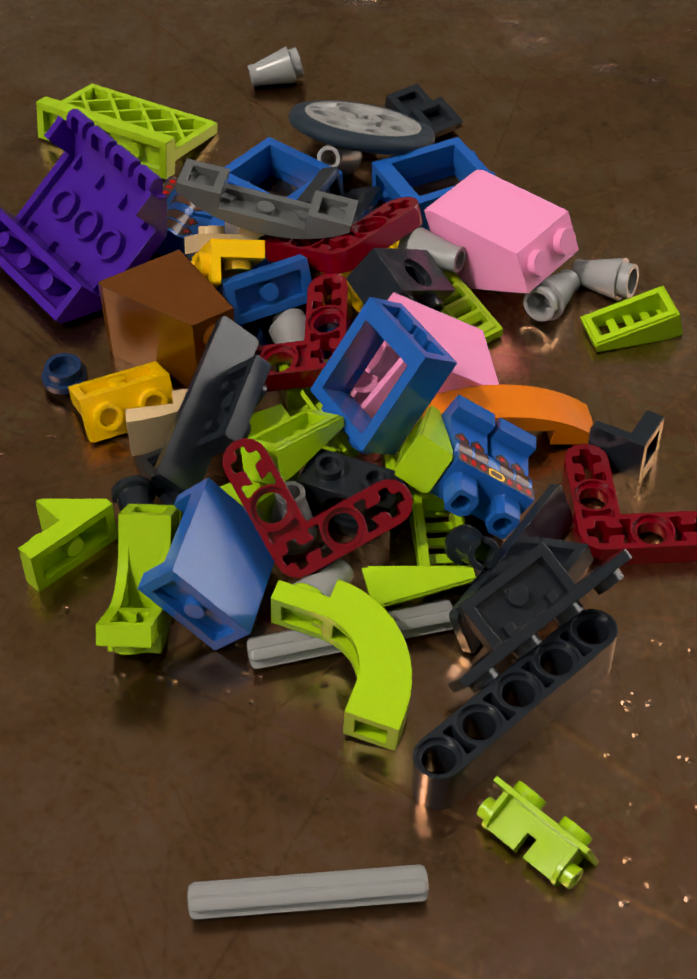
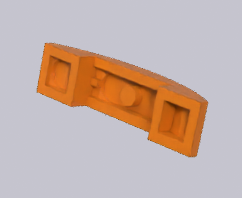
[428,384,593,445]

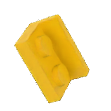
[190,238,265,289]
[68,361,173,443]

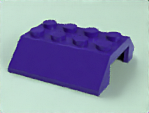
[0,109,167,324]

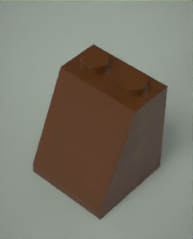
[98,250,235,389]

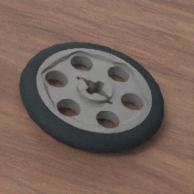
[288,100,435,155]

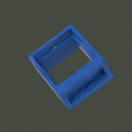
[224,137,343,200]
[372,137,496,231]
[310,297,457,455]

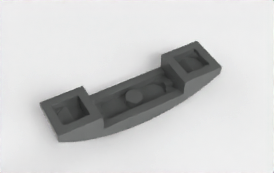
[175,158,358,239]

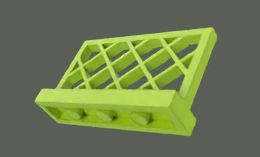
[36,83,218,179]

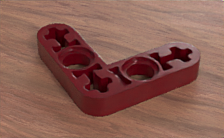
[260,197,423,274]
[254,273,352,392]
[222,438,413,578]
[563,444,697,566]

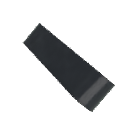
[412,609,618,811]

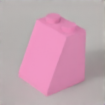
[424,170,579,294]
[350,292,499,419]

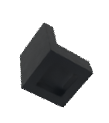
[588,410,665,481]

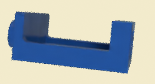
[191,239,312,326]
[137,477,274,650]

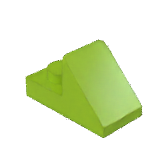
[18,499,118,592]

